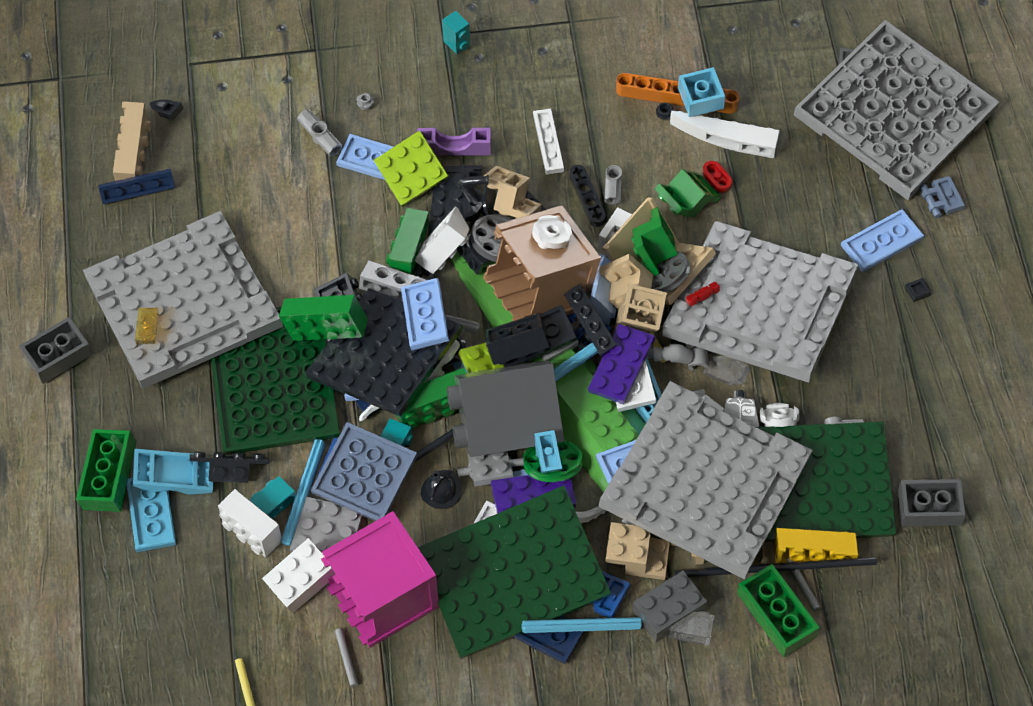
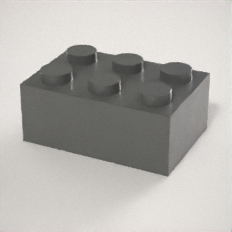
[19,317,92,384]
[898,479,965,527]
[633,571,707,642]

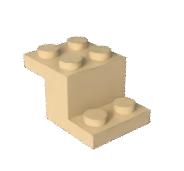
[484,166,542,219]
[599,254,653,309]
[613,284,667,335]
[606,522,670,580]

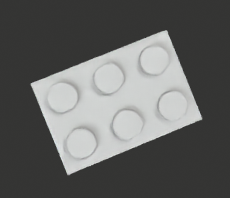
[218,489,282,558]
[262,538,336,613]

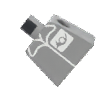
[724,390,759,427]

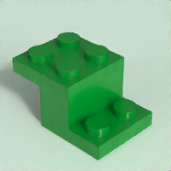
[655,169,722,218]
[631,207,678,277]

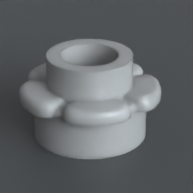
[357,93,374,110]

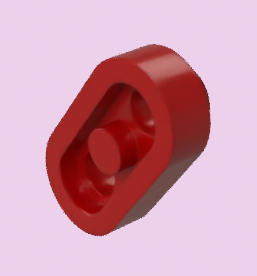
[702,161,732,193]

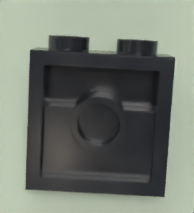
[314,273,362,302]

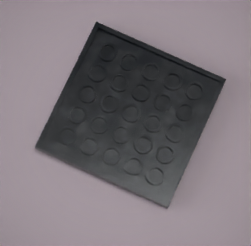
[305,288,463,417]

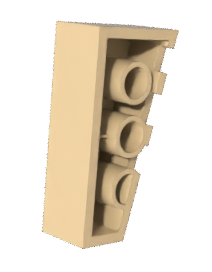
[113,102,151,181]

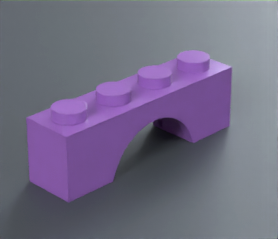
[417,128,491,155]

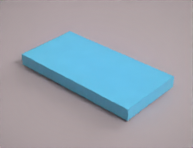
[127,478,176,552]

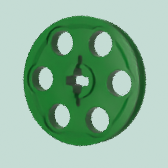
[523,440,582,482]

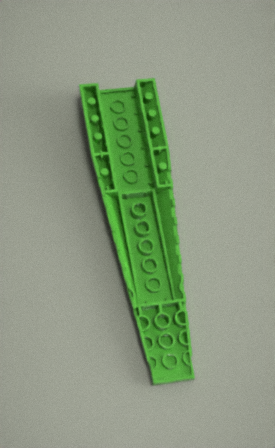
[450,252,646,493]

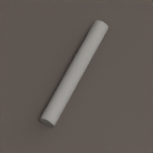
[786,557,821,611]
[335,628,358,687]

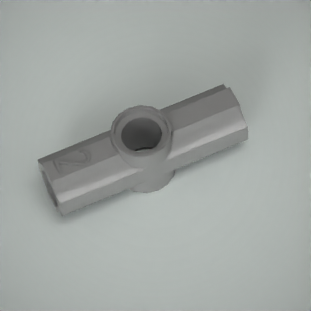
[297,109,342,156]

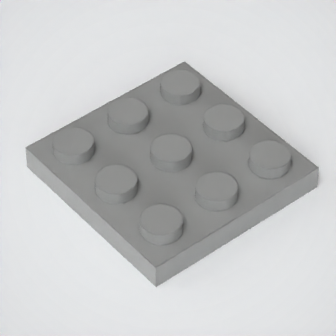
[289,497,363,553]

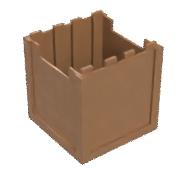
[483,205,601,321]

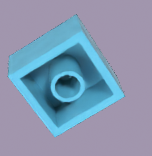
[678,67,725,117]

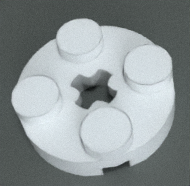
[532,215,572,249]
[760,403,799,427]

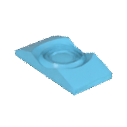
[133,449,213,495]

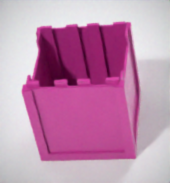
[321,512,439,648]

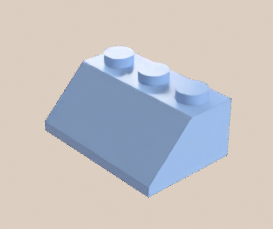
[590,254,617,325]

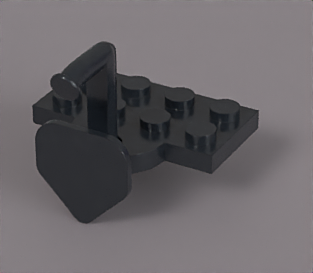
[428,171,499,236]

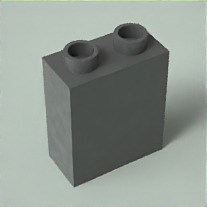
[447,360,564,457]

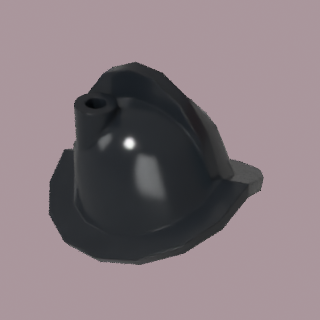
[420,470,461,509]

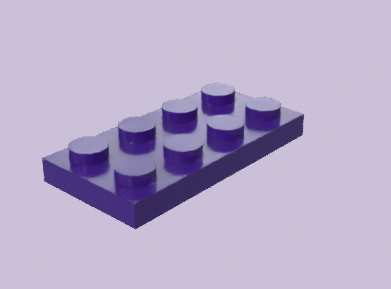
[588,324,655,404]
[491,470,576,513]

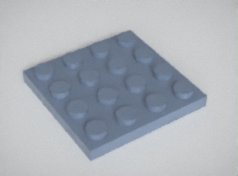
[311,422,418,521]

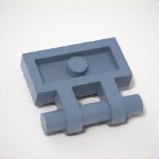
[920,176,965,218]

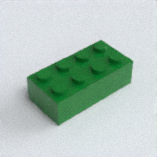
[279,295,368,341]
[395,367,467,430]
[76,429,137,512]
[737,564,820,657]

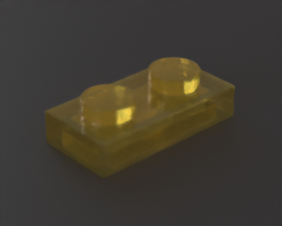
[135,308,159,344]

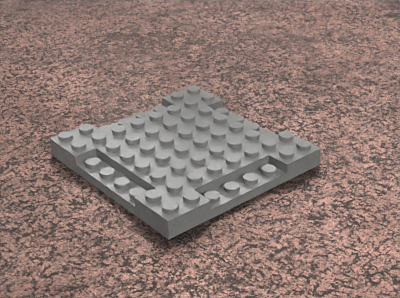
[794,20,999,200]
[83,211,283,389]
[662,221,858,383]
[598,381,812,579]

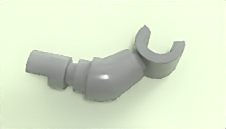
[647,344,709,371]

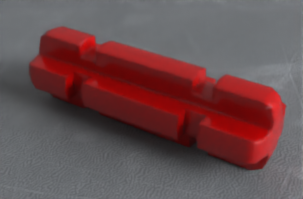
[686,282,720,306]

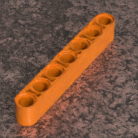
[616,73,739,113]

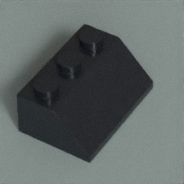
[485,312,549,365]

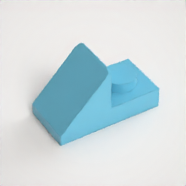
[534,430,562,473]

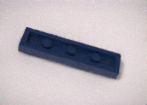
[98,169,175,204]

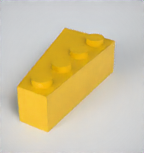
[773,528,858,563]

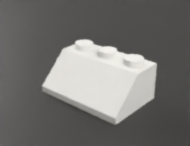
[415,207,469,274]

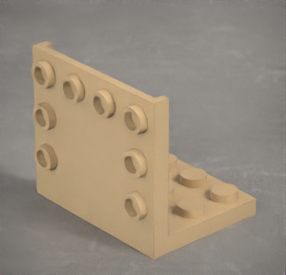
[602,197,716,305]

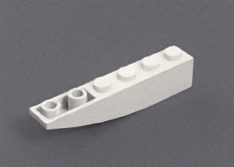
[670,111,779,158]

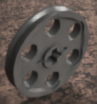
[470,214,513,262]
[651,251,691,293]

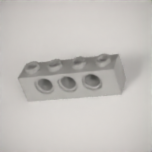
[359,261,427,301]

